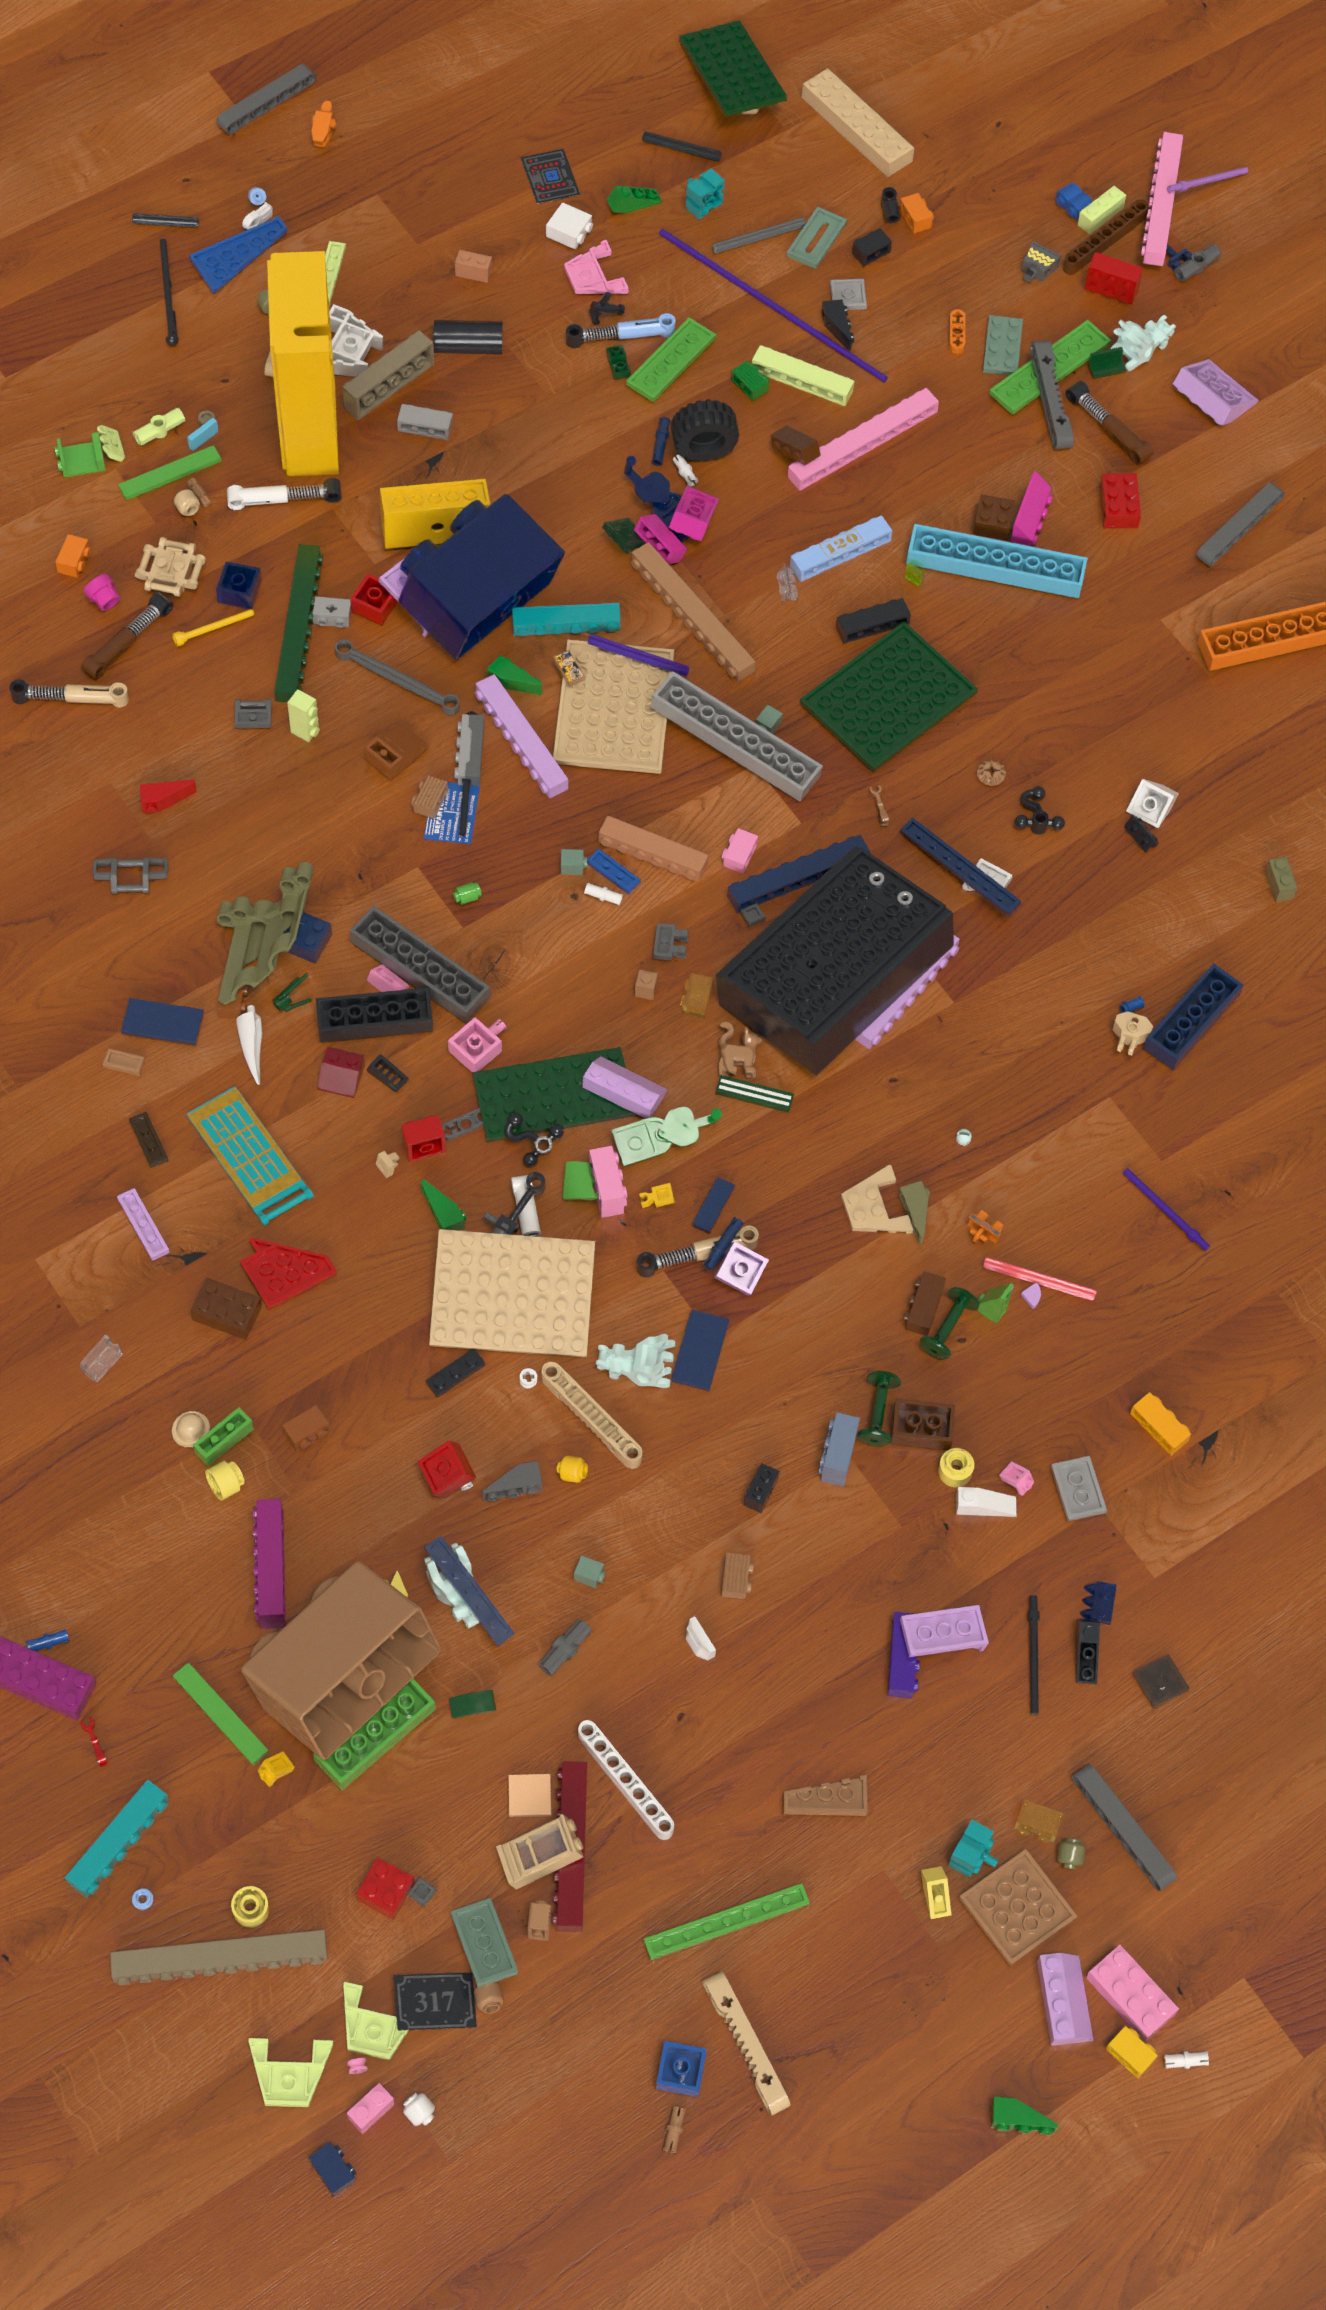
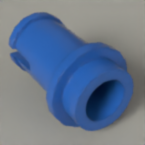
[1119,996,1145,1013]

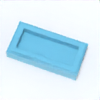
[187,418,218,451]

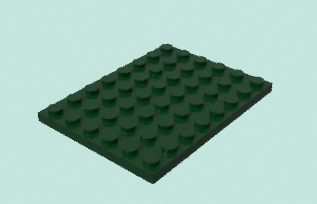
[800,621,978,772]

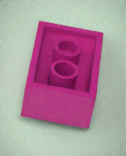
[669,486,719,541]

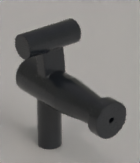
[589,292,625,325]

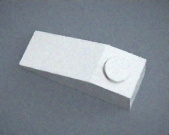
[956,1487,1016,1517]

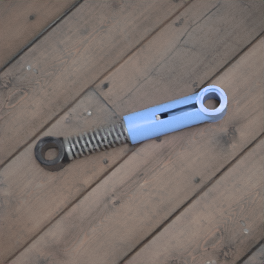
[566,313,676,348]

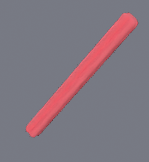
[983,1257,1096,1301]

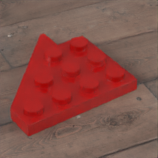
[240,1238,337,1310]

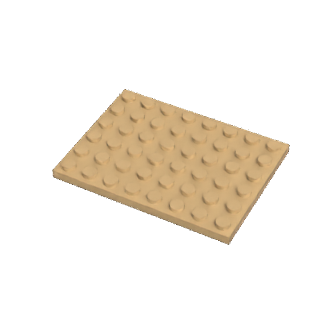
[553,640,674,774]
[429,1229,595,1358]

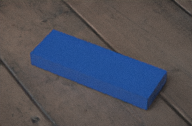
[587,848,641,895]

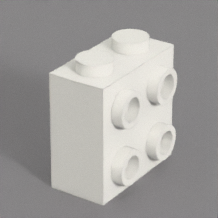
[546,202,593,249]

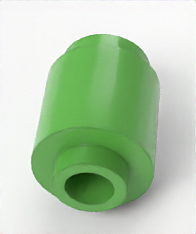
[453,882,482,905]

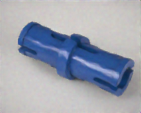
[26,1629,69,1652]

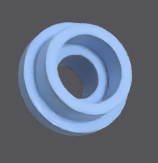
[132,1888,153,1910]

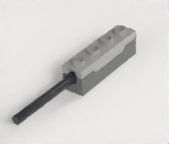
[454,711,484,836]

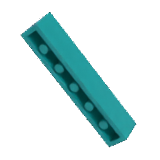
[512,603,621,636]
[65,1780,169,1898]

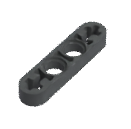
[442,1108,483,1141]

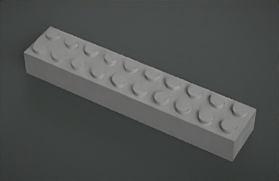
[650,671,823,802]

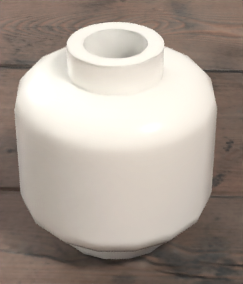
[403,2092,435,2126]

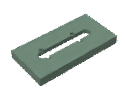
[787,206,847,269]

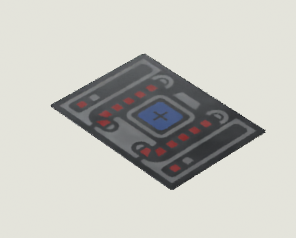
[521,149,580,204]

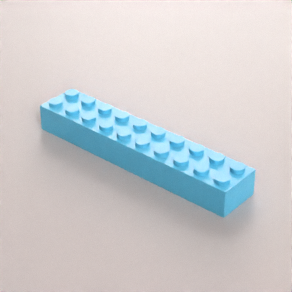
[906,524,1088,598]

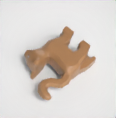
[719,1022,761,1079]

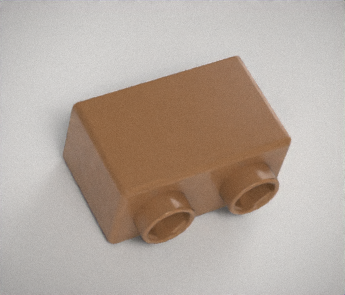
[241,1561,441,1760]

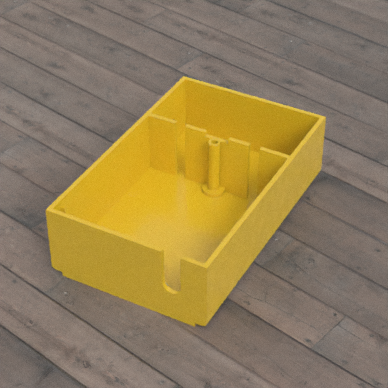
[267,251,339,476]

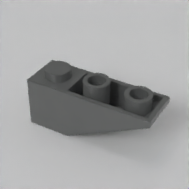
[482,1461,542,1502]

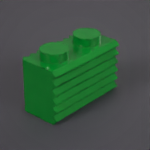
[731,360,769,401]

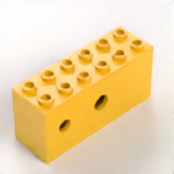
[380,479,490,549]

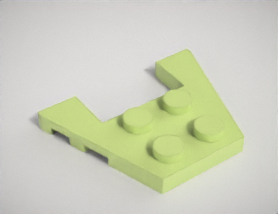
[343,1982,409,2060]
[249,2038,333,2107]

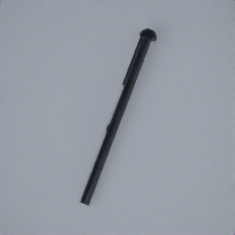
[160,239,179,346]

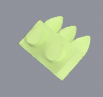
[97,425,125,462]

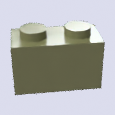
[1265,857,1297,902]

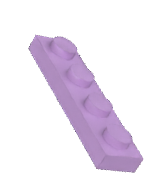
[117,1188,170,1261]

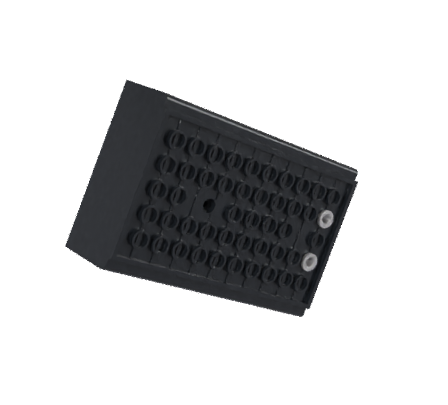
[716,846,954,1076]

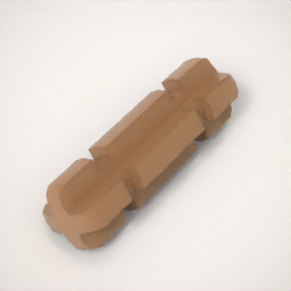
[187,478,211,507]

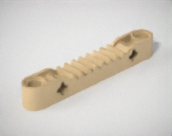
[542,1362,643,1469]
[702,1971,791,2116]

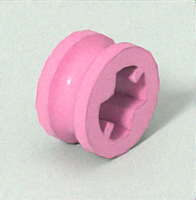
[347,2058,368,2074]

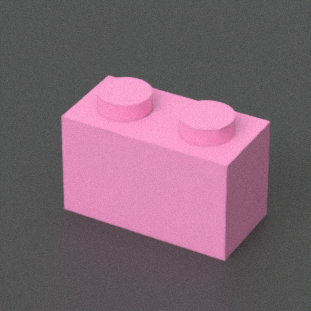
[722,828,758,874]
[347,2083,395,2134]

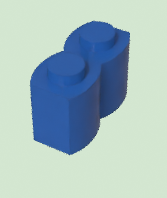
[1056,182,1093,219]

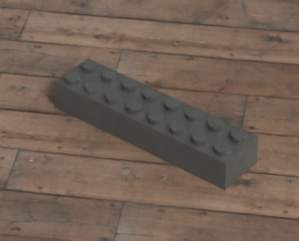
[350,905,490,1024]

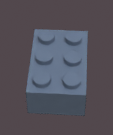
[818,1412,860,1487]

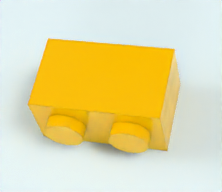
[1106,2026,1158,2079]

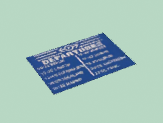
[424,782,480,844]

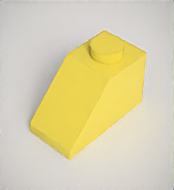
[921,1866,951,1919]

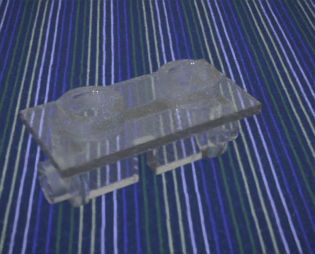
[777,564,798,603]

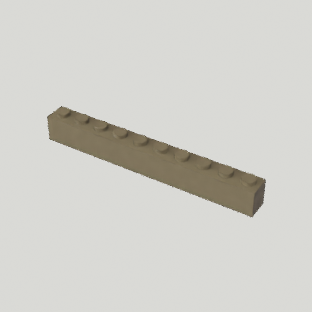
[110,1930,328,1985]

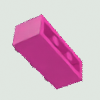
[634,514,687,564]

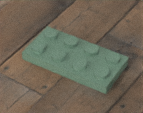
[983,315,1023,376]
[451,1898,518,1988]

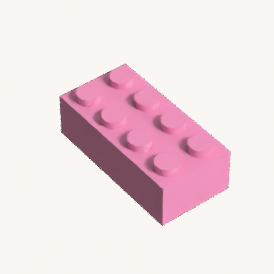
[1086,1945,1179,2042]

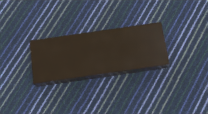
[129,1112,168,1168]

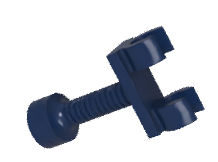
[1166,244,1192,271]

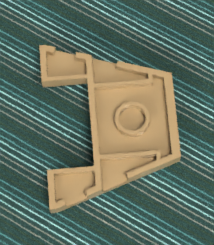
[841,1165,913,1234]

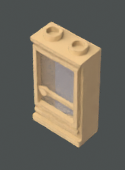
[496,1814,583,1890]

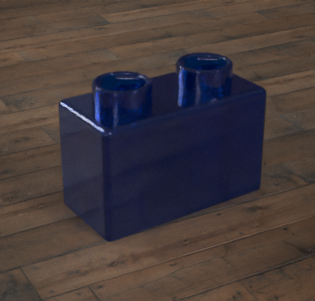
[398,494,565,660]

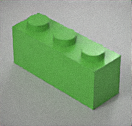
[193,1407,254,1467]

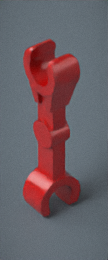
[80,1717,108,1767]

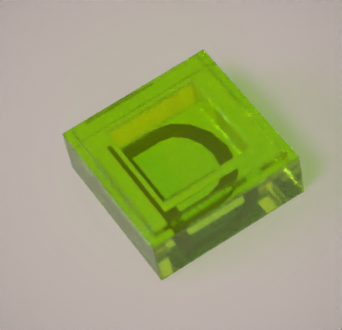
[905,563,924,586]

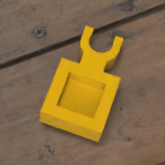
[639,1183,675,1208]

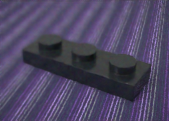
[426,1349,485,1398]

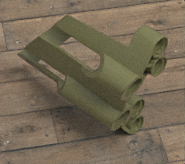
[216,862,314,1005]

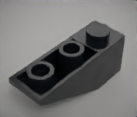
[821,299,854,351]
[1076,1618,1100,1684]

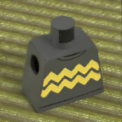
[1022,241,1061,282]

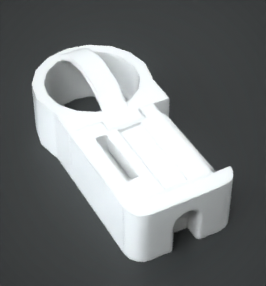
[242,202,273,230]

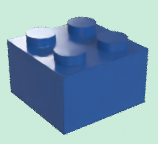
[656,2041,707,2097]

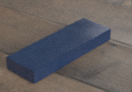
[692,1177,735,1234]

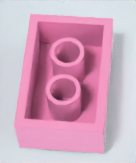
[589,1146,627,1218]

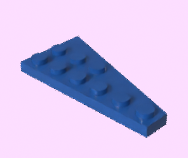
[189,216,287,294]

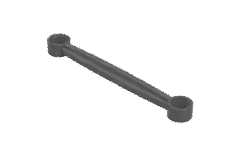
[335,639,460,715]

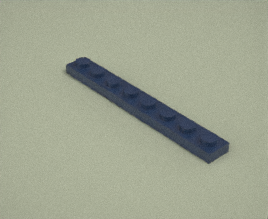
[900,817,1021,916]

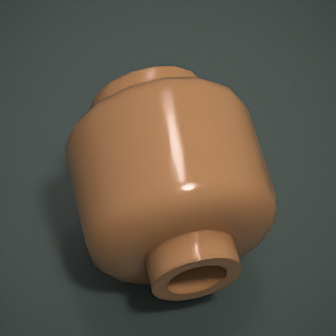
[474,1982,504,2014]

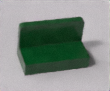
[1088,347,1126,379]

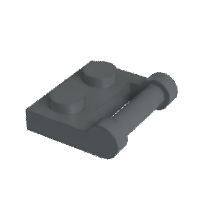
[234,699,272,728]

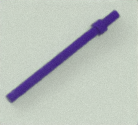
[1123,1168,1210,1251]

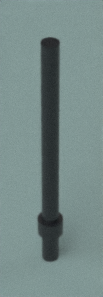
[1027,1595,1040,1715]

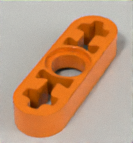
[949,309,965,354]

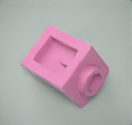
[999,1461,1034,1496]

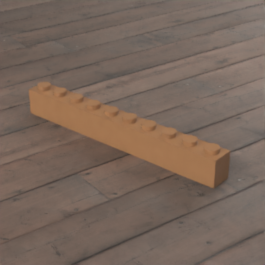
[631,542,756,682]

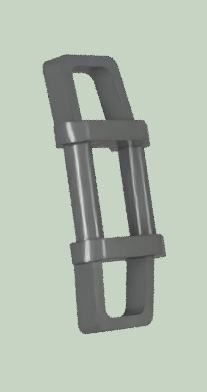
[93,857,168,894]

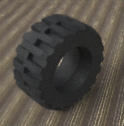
[671,399,739,462]

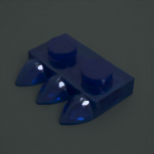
[1080,1581,1117,1625]

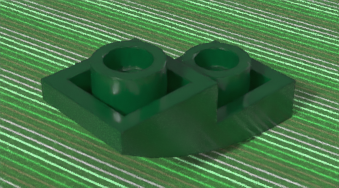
[606,345,631,380]
[449,1690,496,1719]

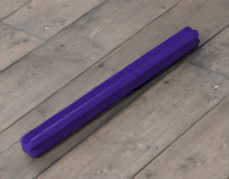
[588,634,690,676]

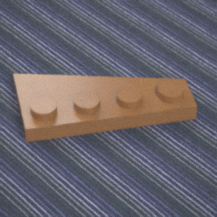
[784,1775,868,1816]

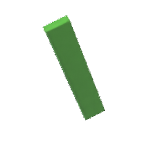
[118,445,221,501]
[173,1662,269,1766]

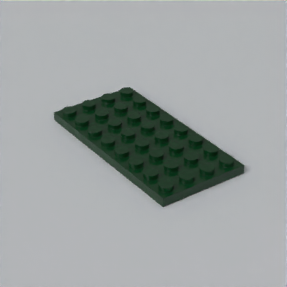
[679,20,787,117]
[472,1047,637,1142]

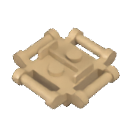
[135,537,206,597]

